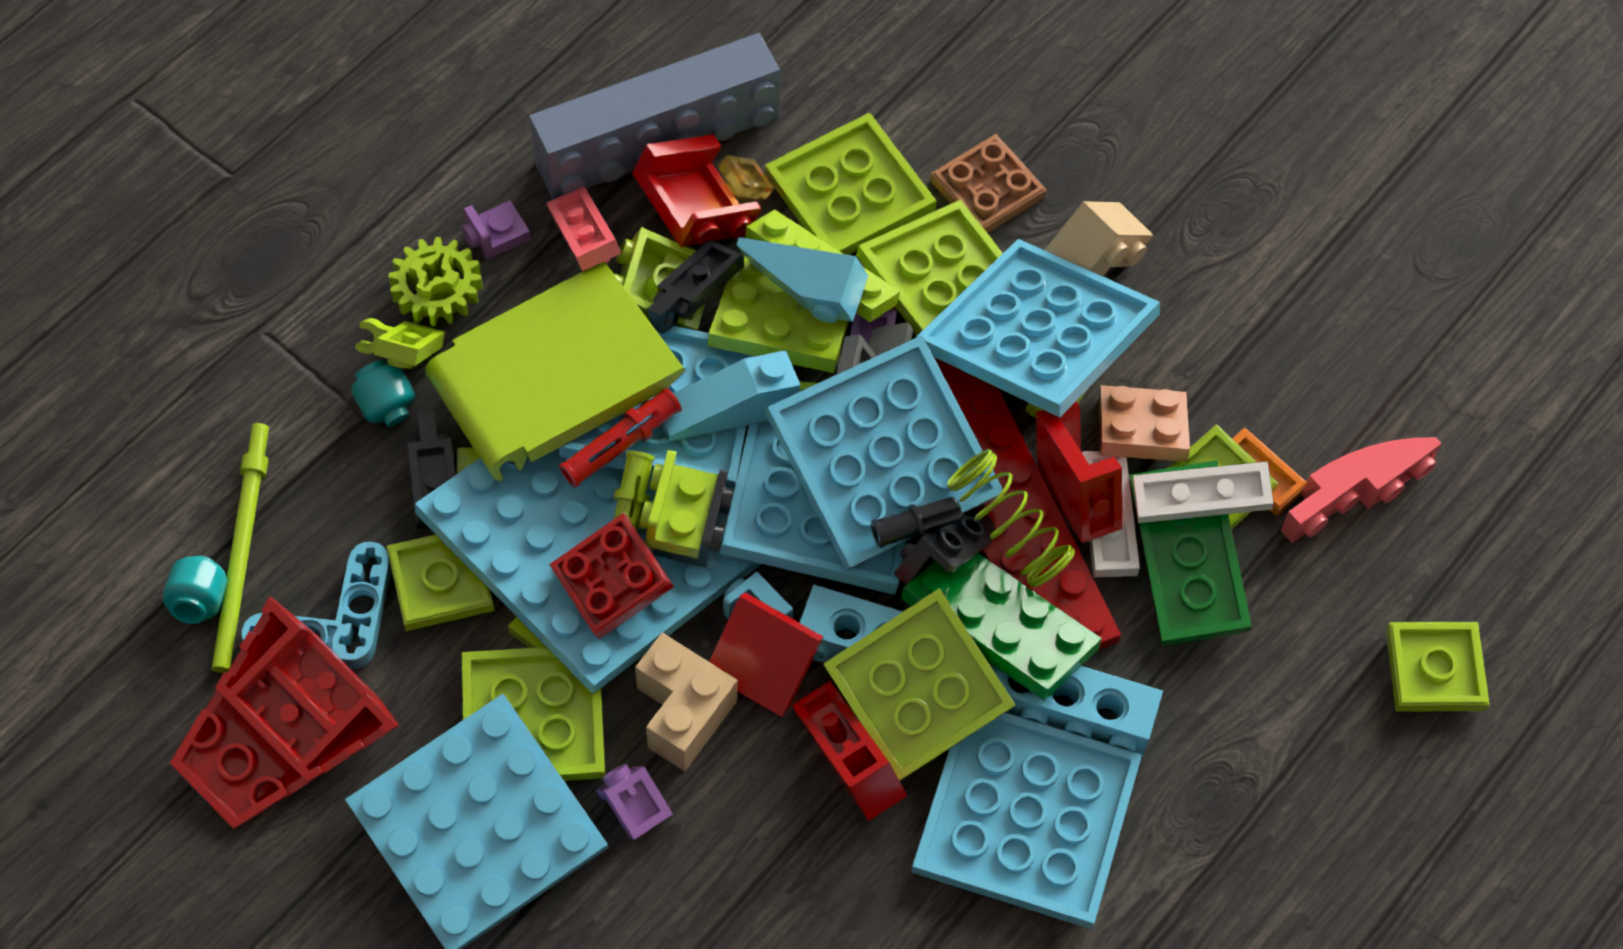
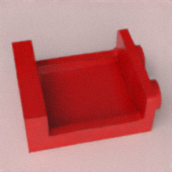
[632,134,761,247]
[1036,401,1122,543]

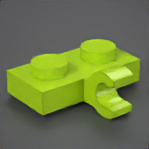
[355,318,445,368]

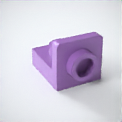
[461,201,531,261]
[596,764,673,840]

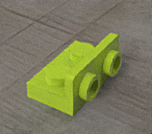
[639,450,718,559]

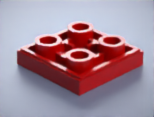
[549,513,674,639]
[709,592,824,717]

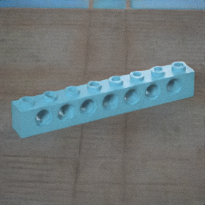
[800,585,1163,756]

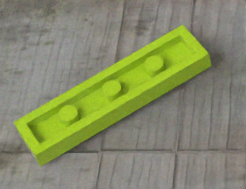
[745,210,900,322]

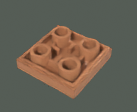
[930,134,1046,233]

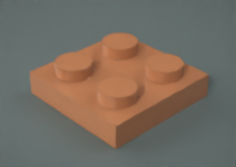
[1099,385,1190,462]

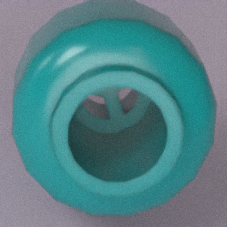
[351,359,416,427]
[162,556,228,624]

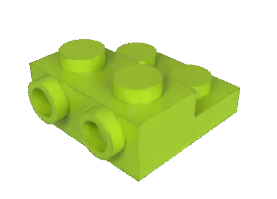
[614,227,706,331]

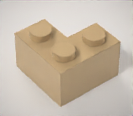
[1044,201,1154,276]
[635,633,738,771]

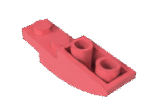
[1281,437,1442,543]

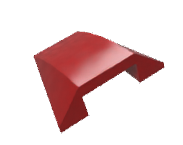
[170,597,400,829]

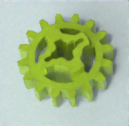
[388,237,483,326]

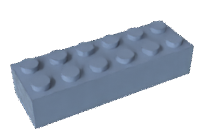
[529,33,780,200]

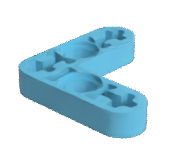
[242,542,391,669]

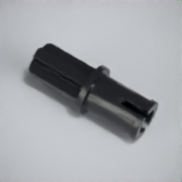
[870,497,962,548]

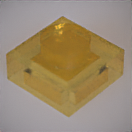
[718,155,774,200]

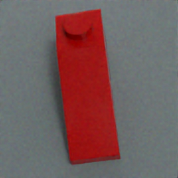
[792,681,907,821]

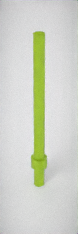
[211,423,269,673]

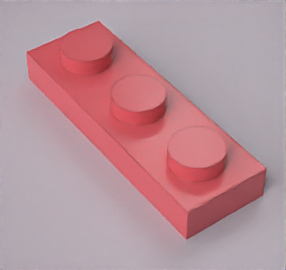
[546,186,621,271]

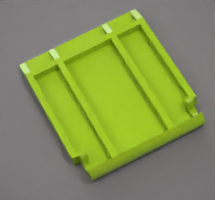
[425,261,685,481]

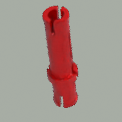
[558,388,682,488]

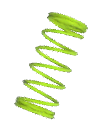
[947,449,1075,587]

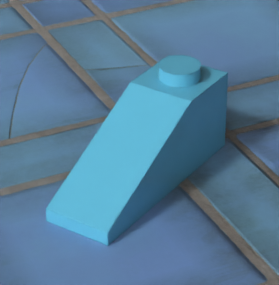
[737,237,868,323]
[662,350,800,441]

